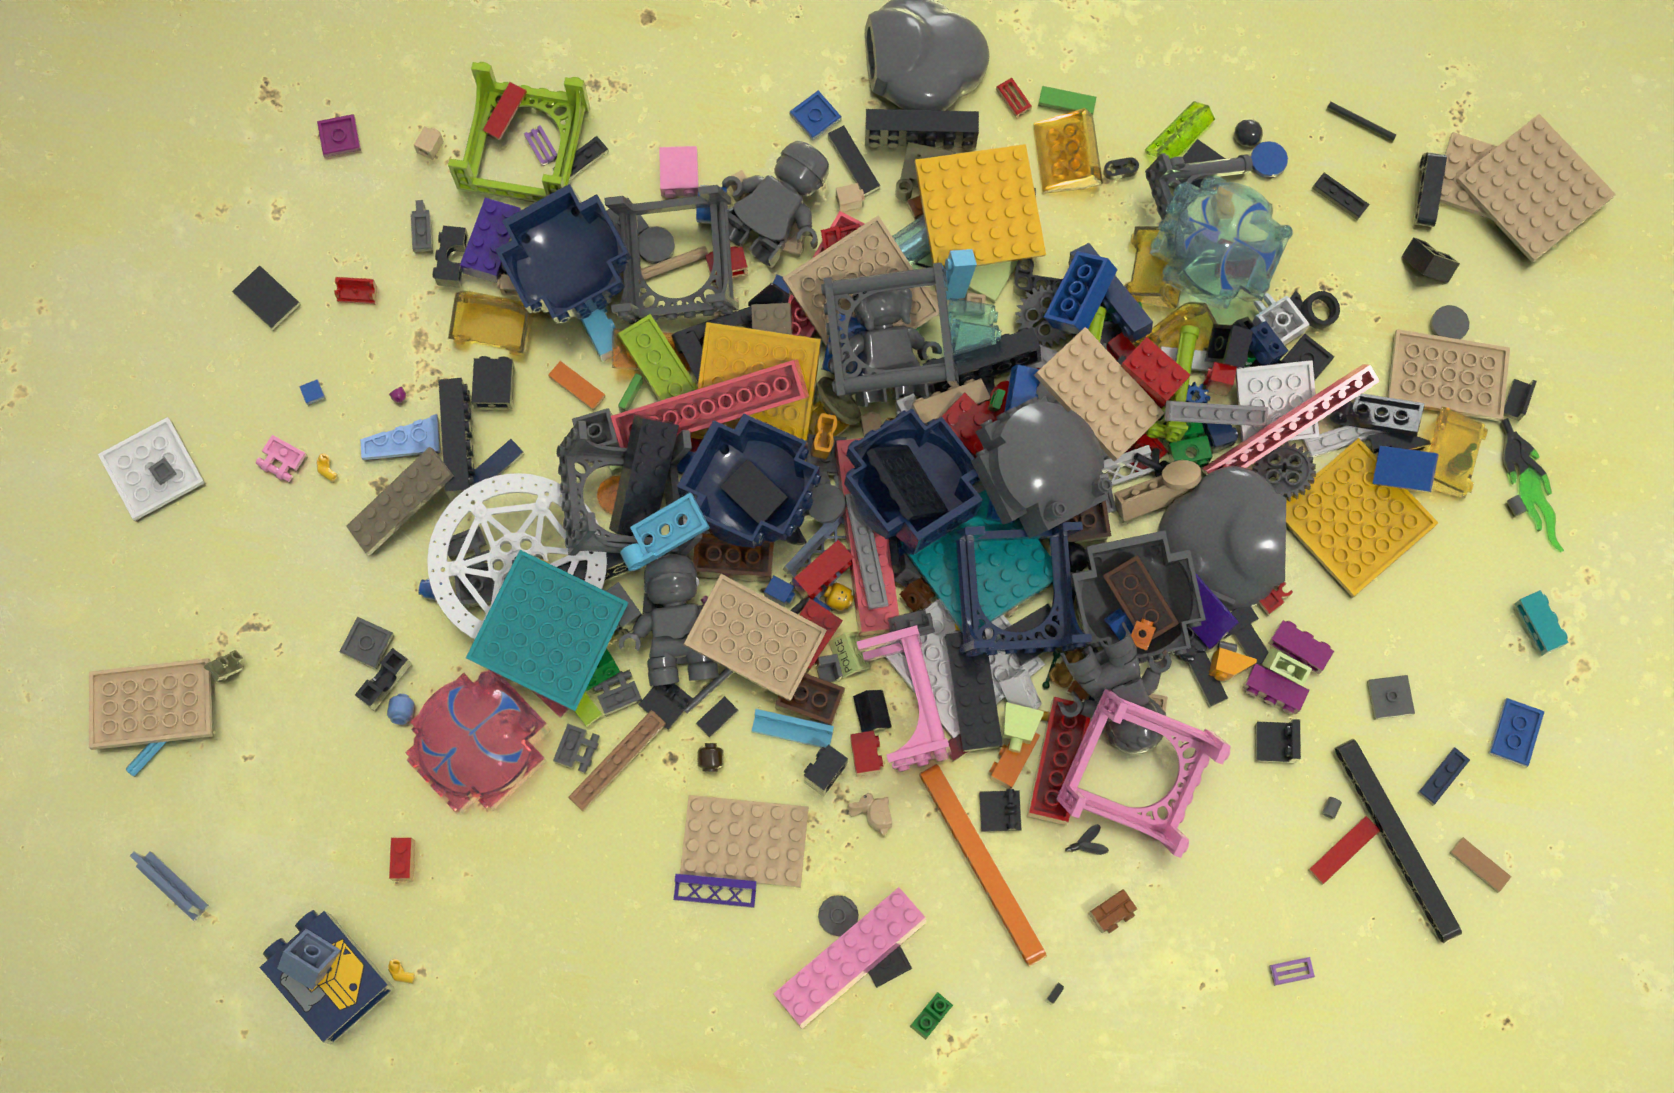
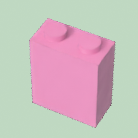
[659,146,699,198]

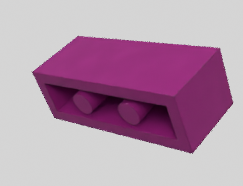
[1268,620,1334,675]
[1243,664,1310,715]

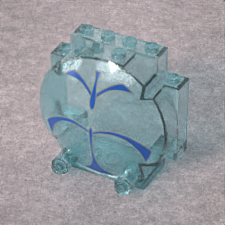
[1150,174,1293,310]

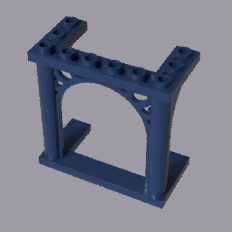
[951,522,1092,657]

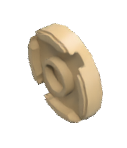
[1162,460,1201,490]

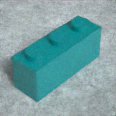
[1514,590,1569,656]

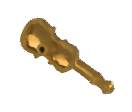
[1049,647,1085,688]

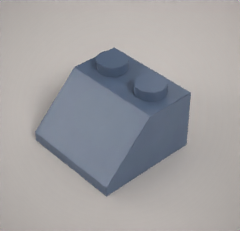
[277,929,341,990]

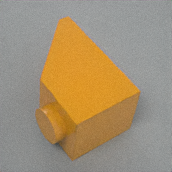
[1209,648,1257,681]

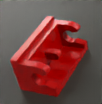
[334,277,377,304]

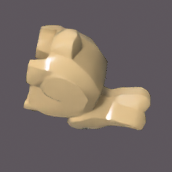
[848,793,892,836]

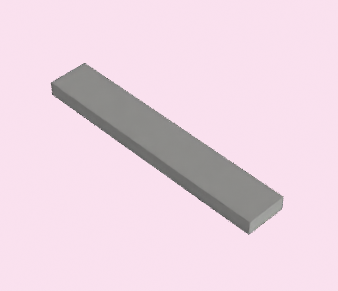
[1165,401,1268,427]
[845,494,889,610]

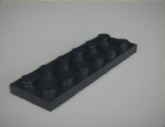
[945,630,1003,752]

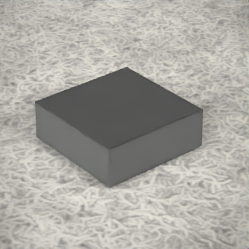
[148,457,177,485]

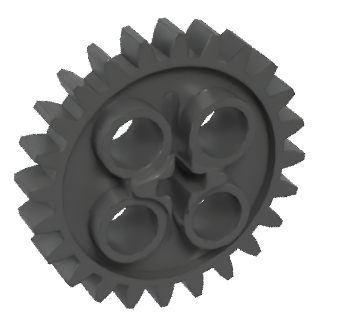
[1015,285,1072,347]
[1252,441,1316,501]

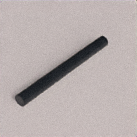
[1327,101,1397,141]

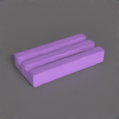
[524,125,557,166]
[1269,957,1315,986]

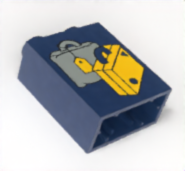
[259,910,394,1044]

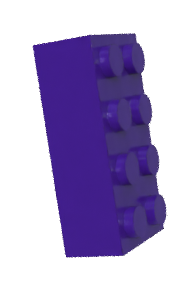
[460,197,521,283]

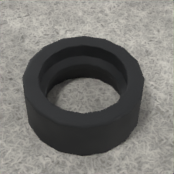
[1301,291,1340,329]

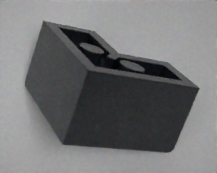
[1402,237,1460,283]

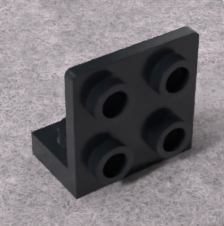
[1256,719,1301,763]

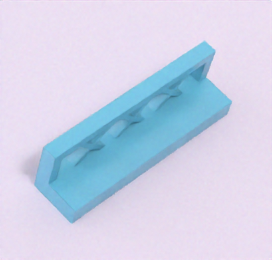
[752,709,834,748]

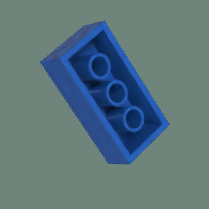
[1044,251,1118,334]

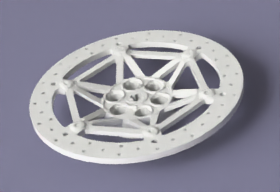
[427,473,607,639]

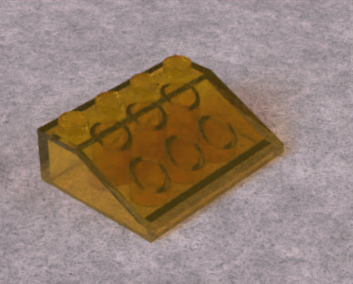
[1033,108,1103,193]

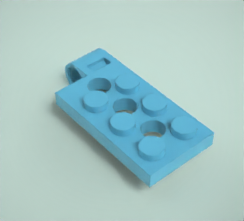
[620,493,710,571]

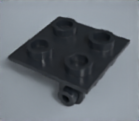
[638,683,694,730]
[979,789,1022,832]

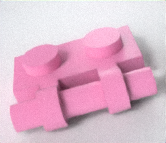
[256,435,306,482]

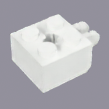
[1252,293,1309,349]

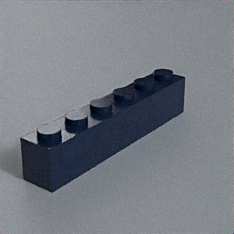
[1068,243,1153,343]

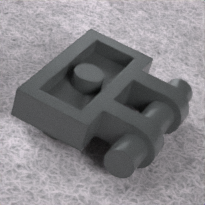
[444,526,490,563]
[594,669,642,716]
[553,724,600,773]

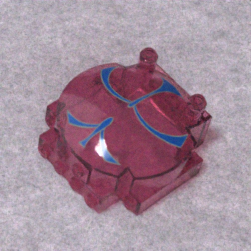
[405,670,551,813]

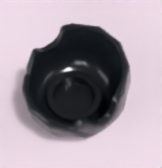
[1234,119,1263,147]
[1068,543,1087,573]

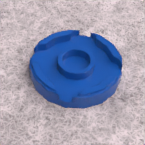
[1251,141,1288,178]

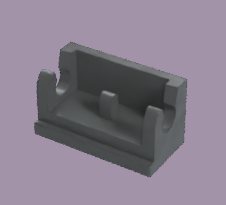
[888,610,935,636]

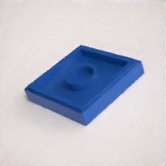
[789,90,842,140]

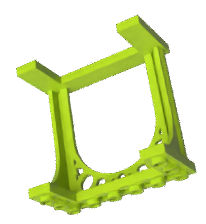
[448,62,590,202]

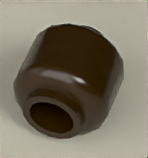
[697,743,724,772]

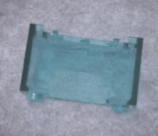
[948,298,1002,356]

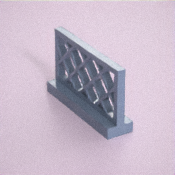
[783,515,848,599]
[130,851,209,921]

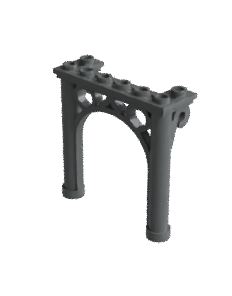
[1145,153,1283,274]

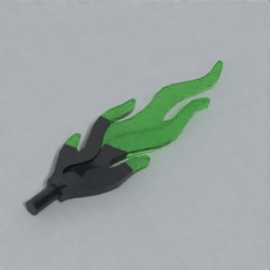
[1501,418,1564,552]

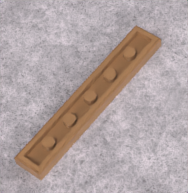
[568,710,666,811]

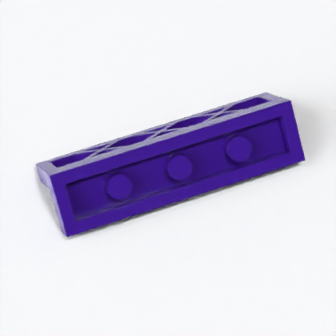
[673,874,757,908]

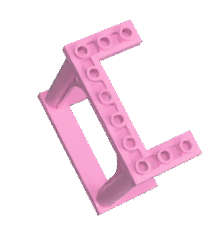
[857,626,952,772]
[1057,689,1231,858]

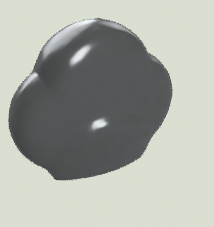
[865,0,990,111]
[1157,466,1286,611]

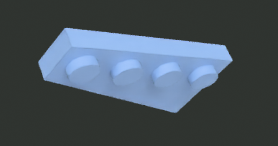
[360,414,440,460]

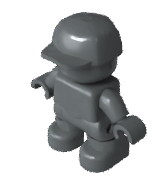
[722,141,829,268]
[619,554,719,686]

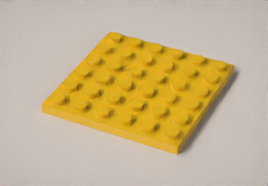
[914,144,1046,269]
[691,322,822,442]
[1286,438,1438,598]

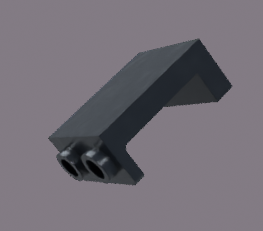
[471,356,514,409]

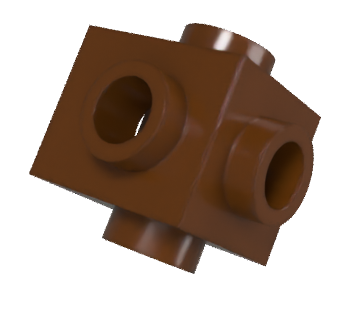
[899,578,935,612]

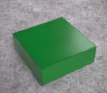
[988,389,1005,412]

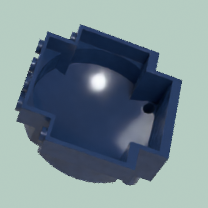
[495,184,632,324]
[844,408,983,555]
[677,413,822,549]

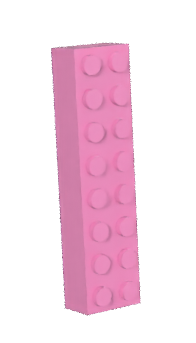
[773,887,926,1029]

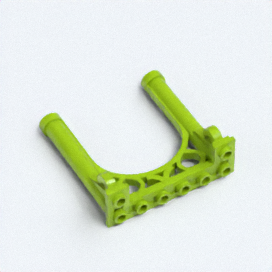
[1088,306,1200,442]

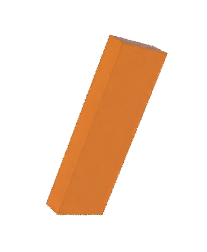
[548,361,605,411]

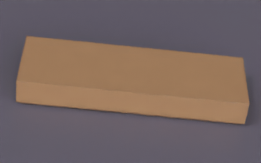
[1450,837,1512,893]

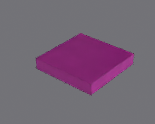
[317,114,361,158]

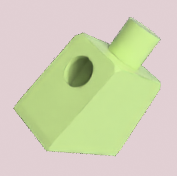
[1003,702,1044,753]

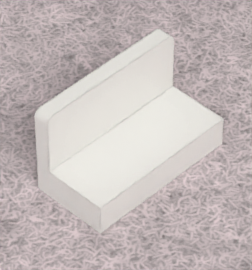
[999,669,1042,710]

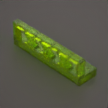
[1145,101,1215,159]

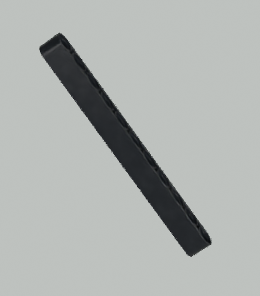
[1335,739,1462,943]

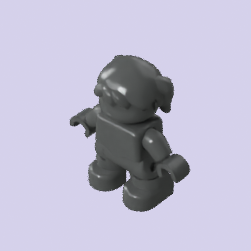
[828,289,942,407]
[1058,622,1172,754]

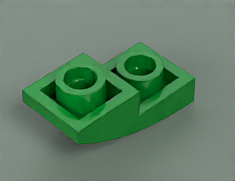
[910,992,953,1040]

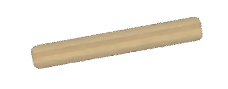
[639,246,708,281]

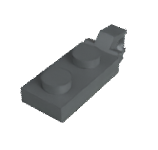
[411,200,433,252]

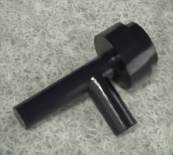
[1134,448,1170,477]

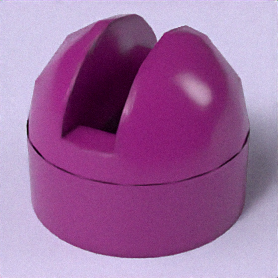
[389,387,406,403]

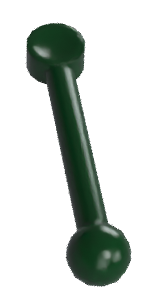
[1042,651,1061,689]

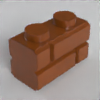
[1089,889,1137,933]

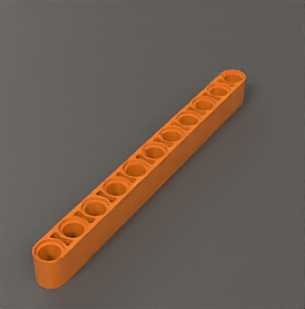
[919,764,1047,967]

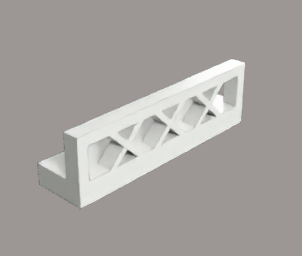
[1101,445,1155,486]

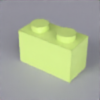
[1262,648,1312,686]

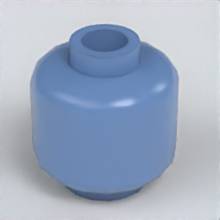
[387,694,415,725]

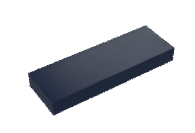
[472,439,524,483]
[1417,747,1470,805]

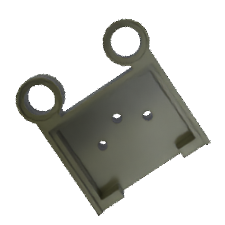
[895,142,956,201]

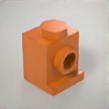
[1131,618,1156,650]

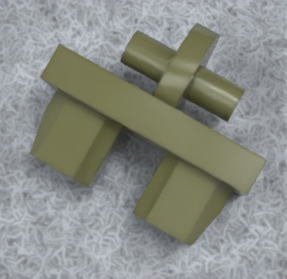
[204,650,244,682]

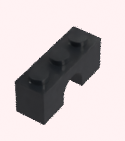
[432,225,468,288]
[355,648,412,711]

